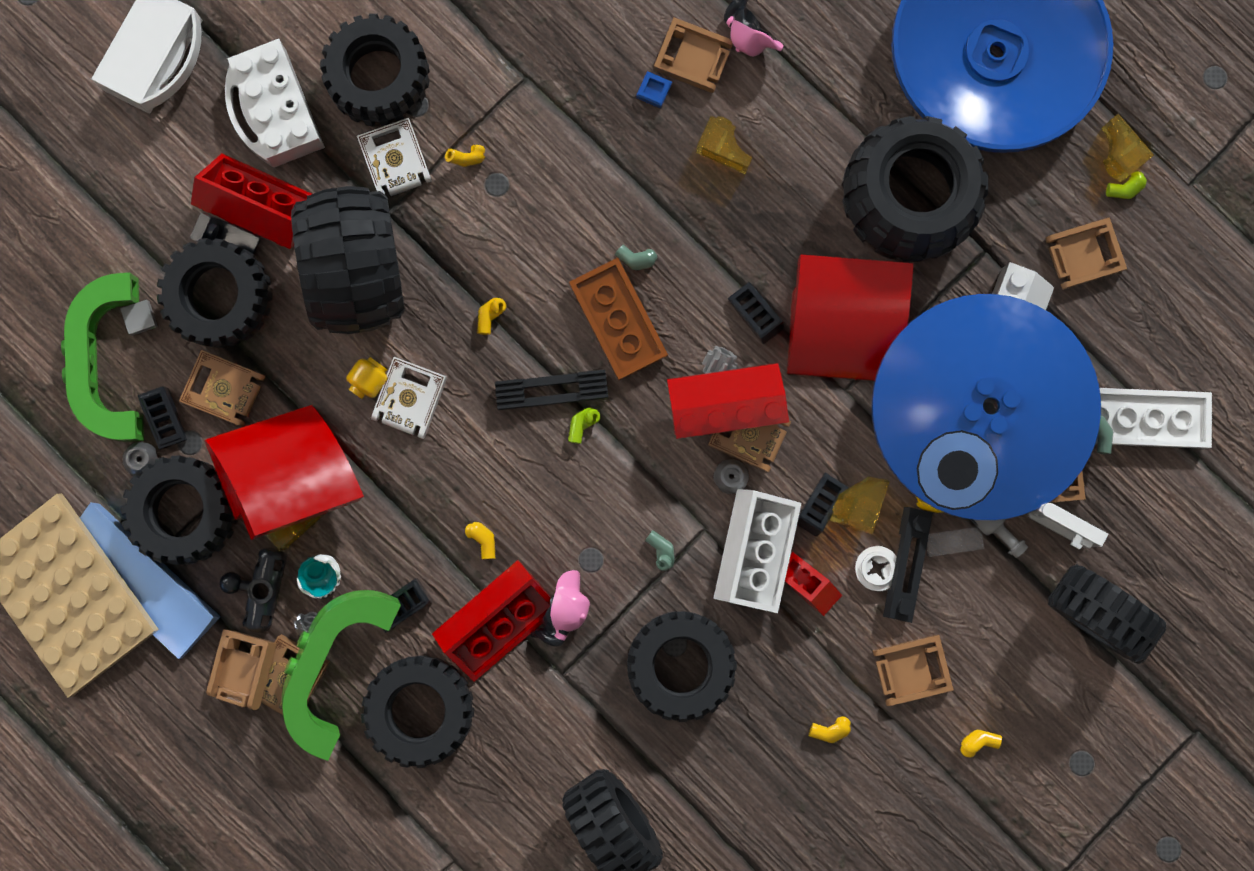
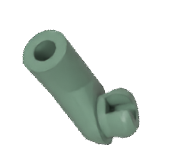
[615,244,657,270]
[1097,415,1114,455]
[645,530,675,571]

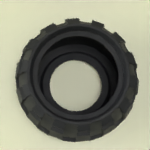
[842,116,988,262]
[291,186,405,334]

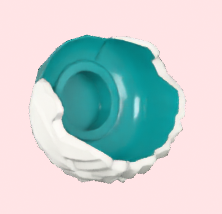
[297,554,341,599]

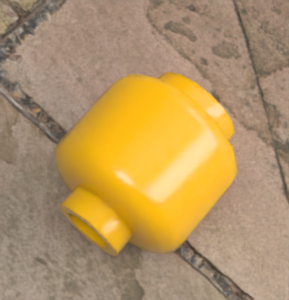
[346,357,387,399]

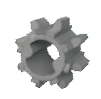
[702,346,738,373]

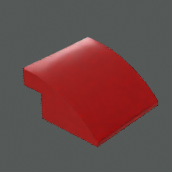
[787,255,914,381]
[204,405,364,540]

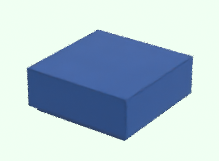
[636,71,672,109]

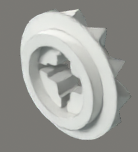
[855,546,897,591]

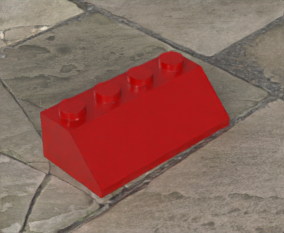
[191,153,312,249]
[667,363,789,439]
[432,560,551,682]

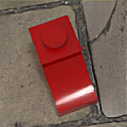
[785,552,842,616]

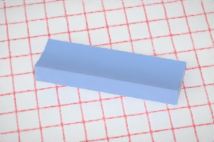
[80,502,220,659]

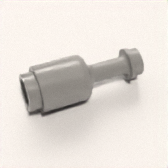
[970,519,1028,558]

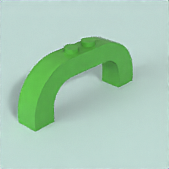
[61,272,144,442]
[282,590,401,761]

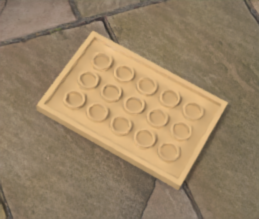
[0,493,159,698]

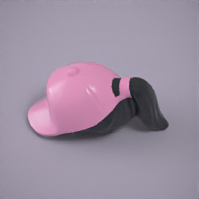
[724,0,783,57]
[531,570,590,647]

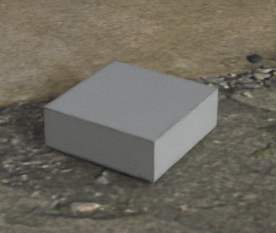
[120,300,158,336]

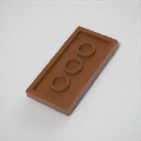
[569,258,668,381]

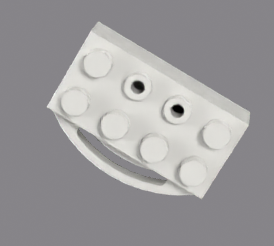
[91,0,203,114]
[225,39,325,167]

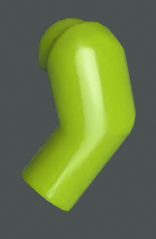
[1106,171,1147,199]
[568,408,600,444]

